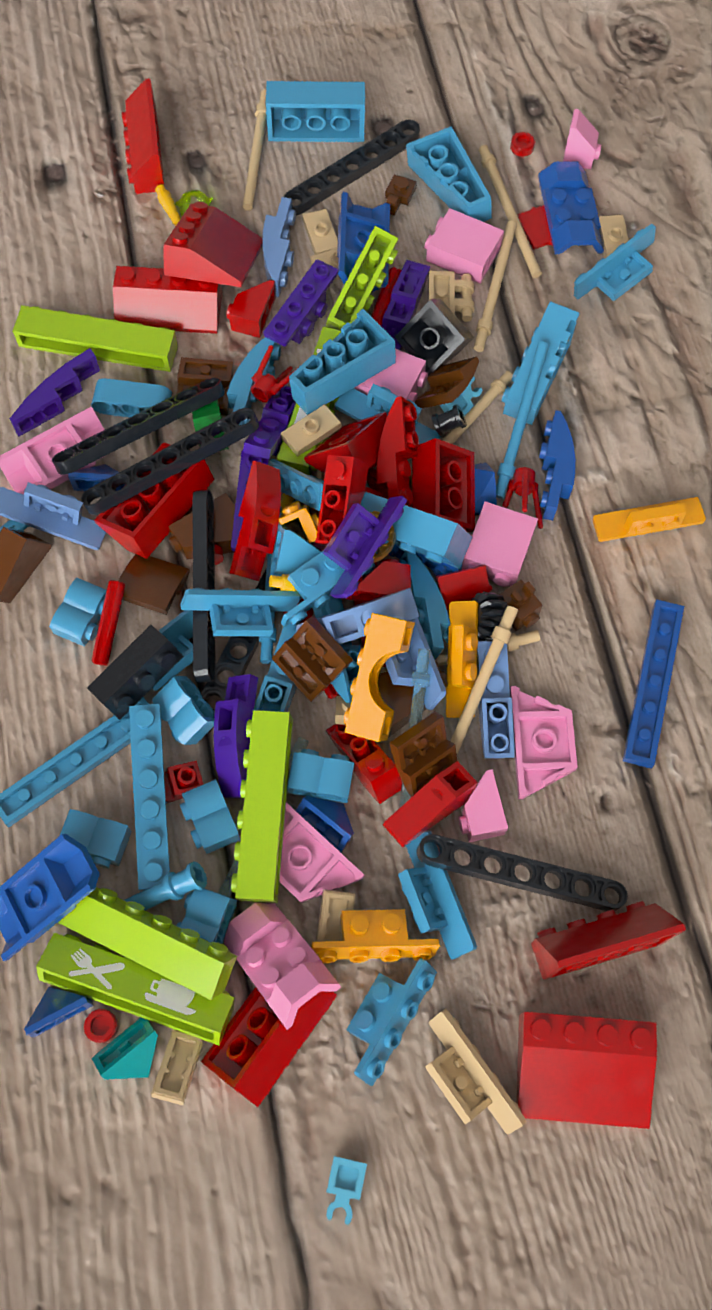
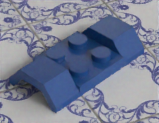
[538,161,604,255]
[337,192,390,292]
[0,834,100,961]

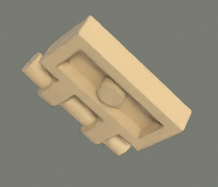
[428,271,475,322]

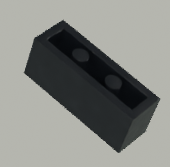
[87,625,184,720]

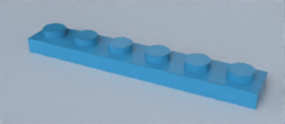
[0,697,149,828]
[129,704,170,891]

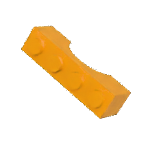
[344,613,415,742]

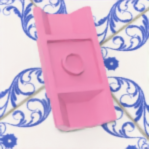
[0,406,105,495]
[224,903,341,1029]

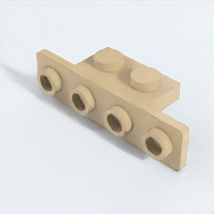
[425,1009,526,1134]

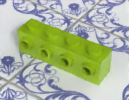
[325,226,398,331]

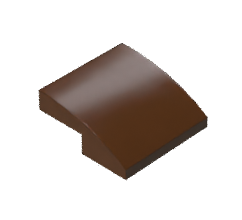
[415,356,479,409]
[176,357,234,416]
[118,554,190,615]
[272,616,353,702]
[389,711,458,797]

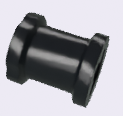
[432,404,467,437]

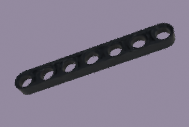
[284,119,420,215]
[52,377,225,475]
[81,408,259,515]
[193,489,216,683]
[201,569,280,712]
[417,834,628,911]

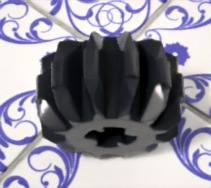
[471,592,508,641]

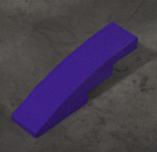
[382,260,431,351]
[9,348,100,437]

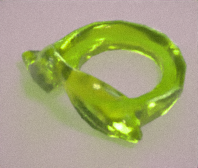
[175,190,213,217]

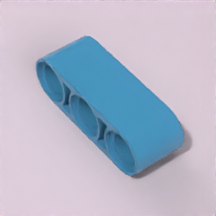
[91,378,173,417]

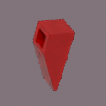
[315,455,369,544]
[326,724,404,804]
[383,761,478,847]

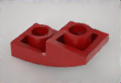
[164,760,204,804]

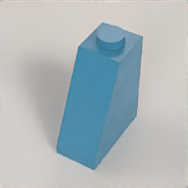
[267,524,322,581]

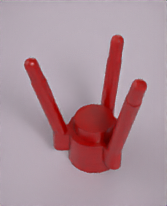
[250,345,300,403]
[502,467,543,529]

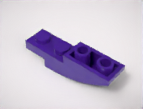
[243,386,296,459]
[214,674,258,798]

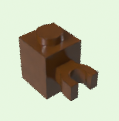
[499,580,543,631]

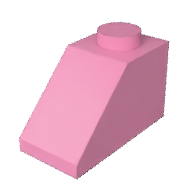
[563,109,602,169]
[458,769,508,842]

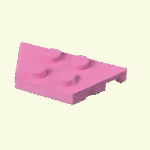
[509,686,578,799]
[279,803,365,903]

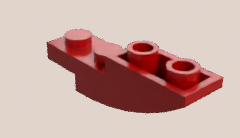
[377,396,419,507]
[229,461,281,581]

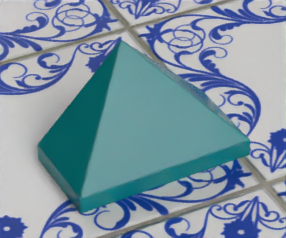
[91,1018,158,1080]

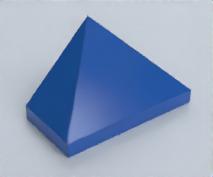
[475,463,497,515]
[68,464,126,491]
[296,796,354,853]
[24,987,94,1037]

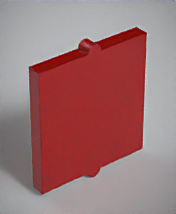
[517,205,553,250]
[436,565,493,615]

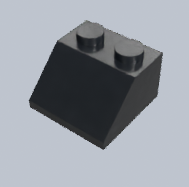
[394,298,474,376]

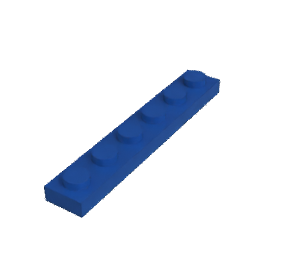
[622,599,684,769]

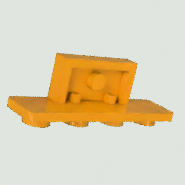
[592,497,706,542]
[278,501,319,543]
[446,601,479,718]
[311,909,440,964]

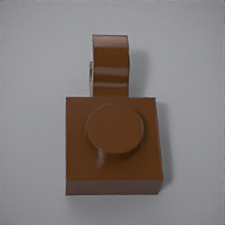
[385,174,417,216]

